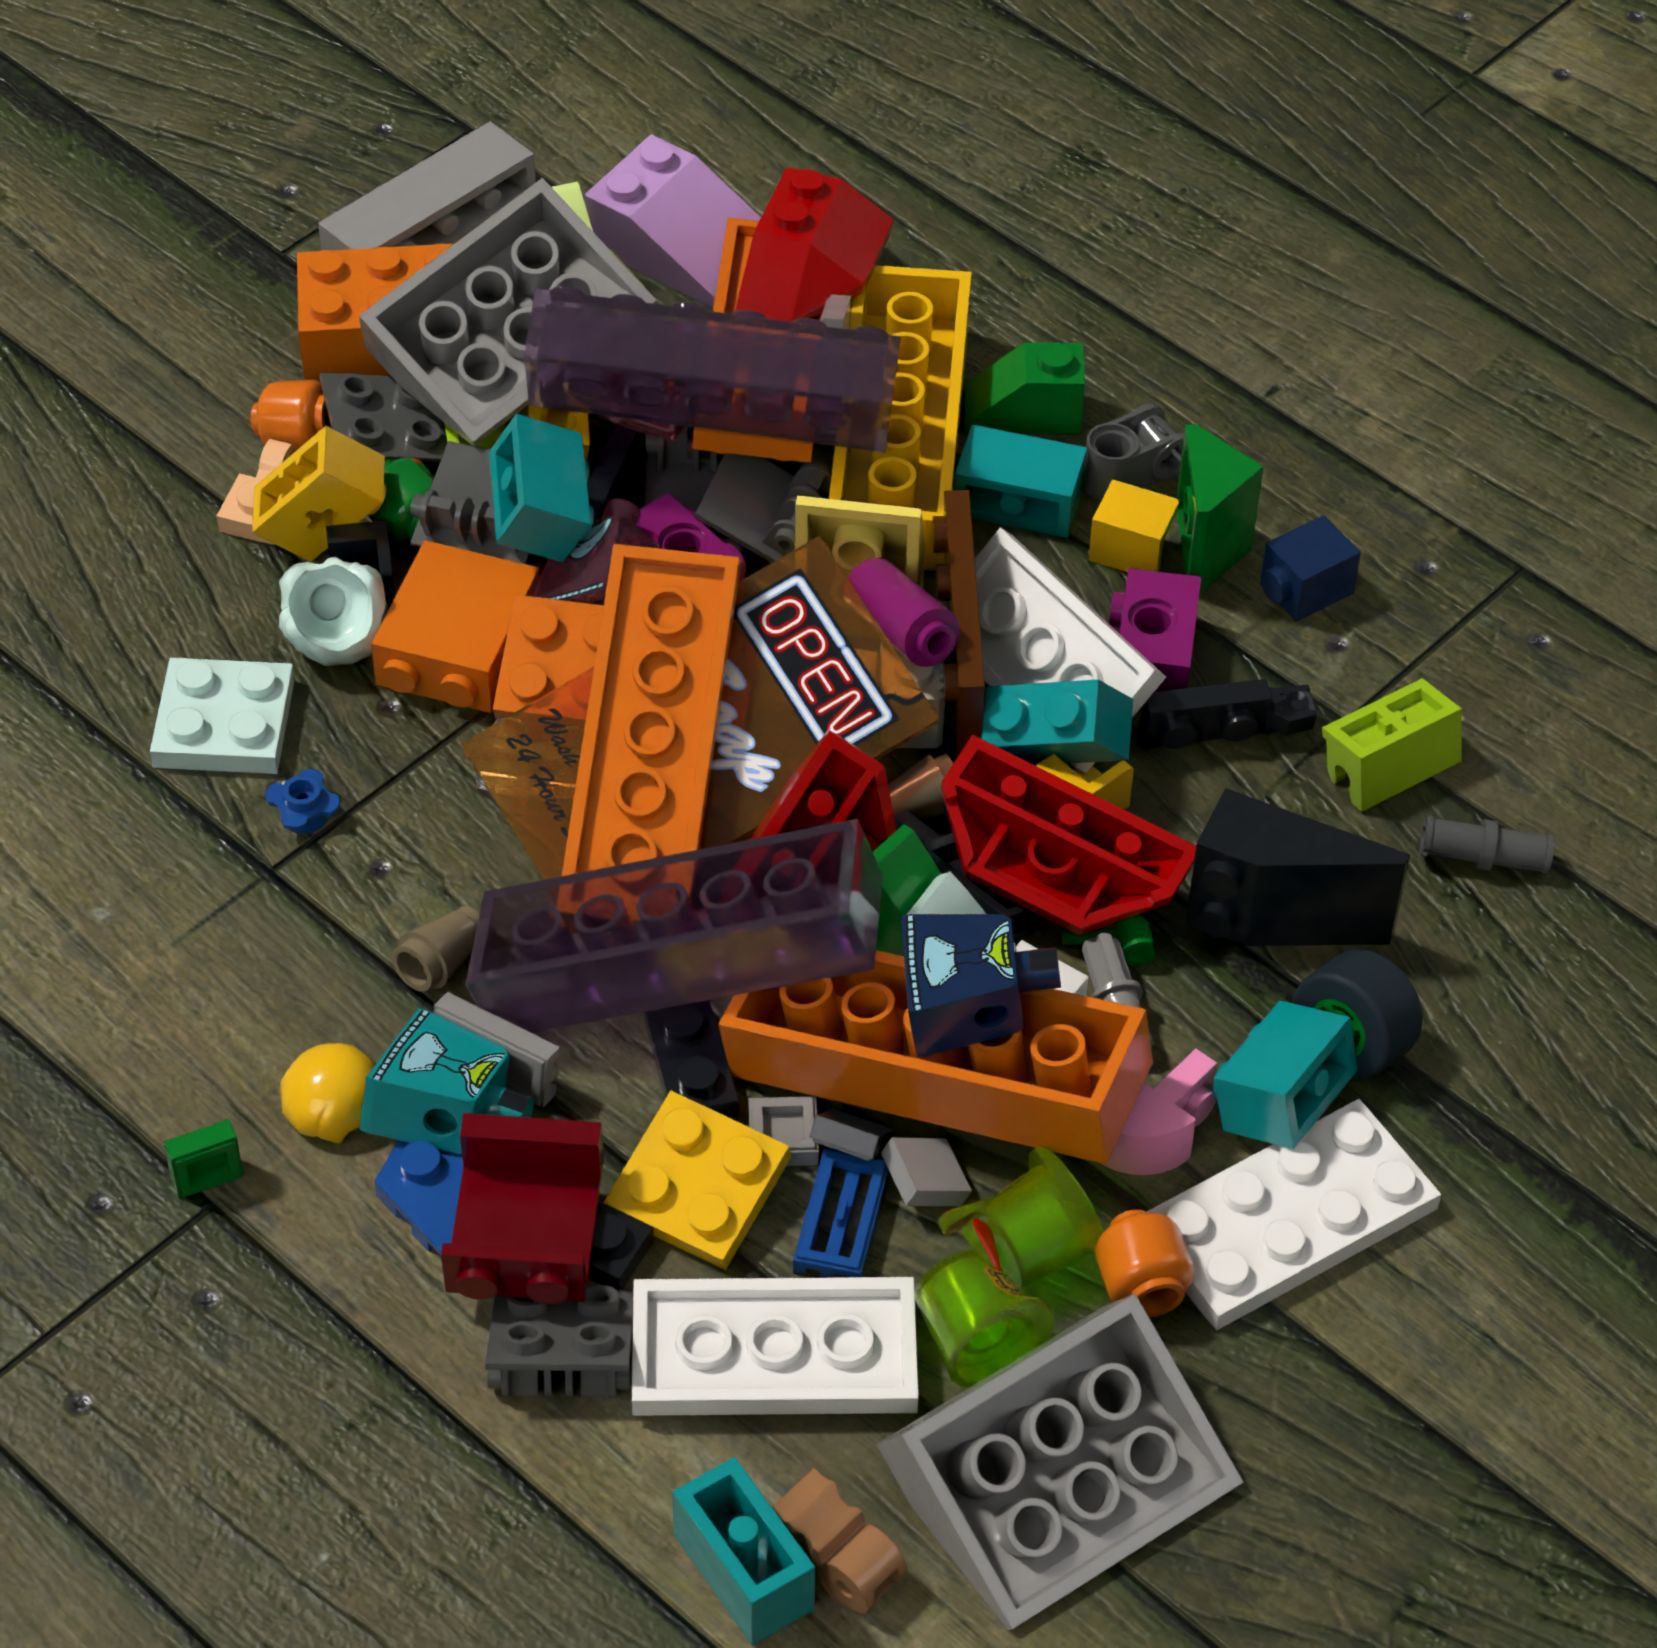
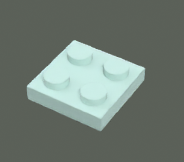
[150,658,295,774]

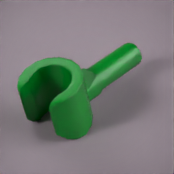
[1062,915,1155,966]

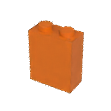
[371,540,541,713]

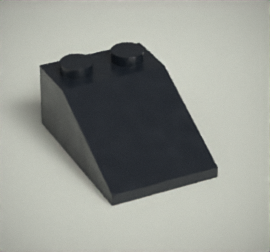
[1186,788,1410,946]

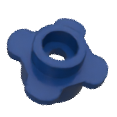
[265,769,340,834]

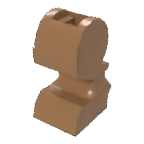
[772,1468,907,1614]

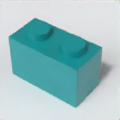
[489,413,594,562]
[954,425,1087,538]
[982,679,1133,765]
[1213,1000,1358,1149]
[672,1456,815,1646]

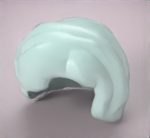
[279,557,388,666]

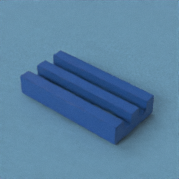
[793,1148,890,1278]

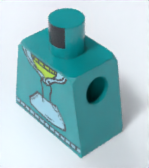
[360,1008,534,1154]

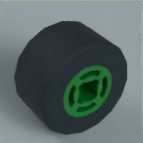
[1293,950,1423,1081]

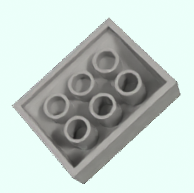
[359,178,657,447]
[876,1294,1243,1630]

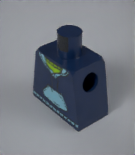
[901,914,1061,1057]

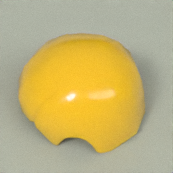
[279,1043,376,1144]

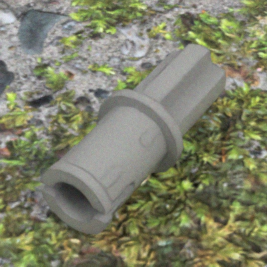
[1082,933,1154,1050]

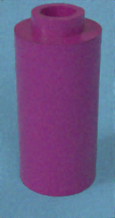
[844,558,960,667]

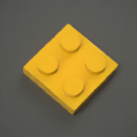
[603,1090,791,1271]

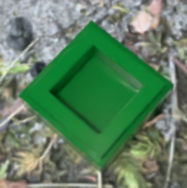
[164,1119,244,1198]

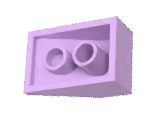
[584,134,761,308]

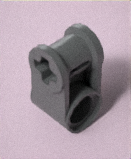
[1083,403,1184,501]

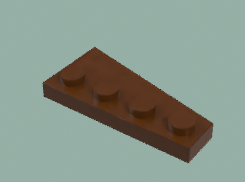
[932,490,985,759]

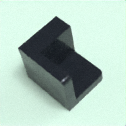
[326,520,395,610]

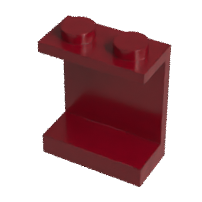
[441,1113,604,1304]

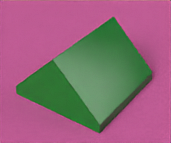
[1176,424,1264,594]

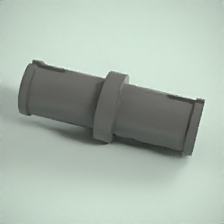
[1419,815,1554,875]

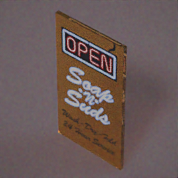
[461,536,940,936]

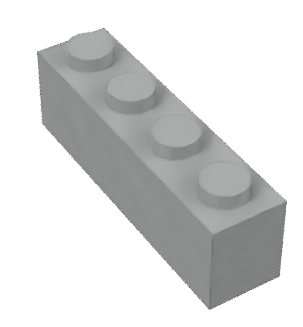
[318,121,536,250]

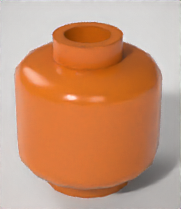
[250,379,331,457]
[1094,1210,1194,1317]

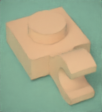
[216,439,293,545]

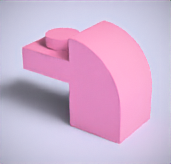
[1101,1048,1217,1175]

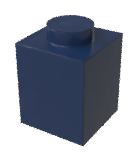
[1260,515,1361,622]

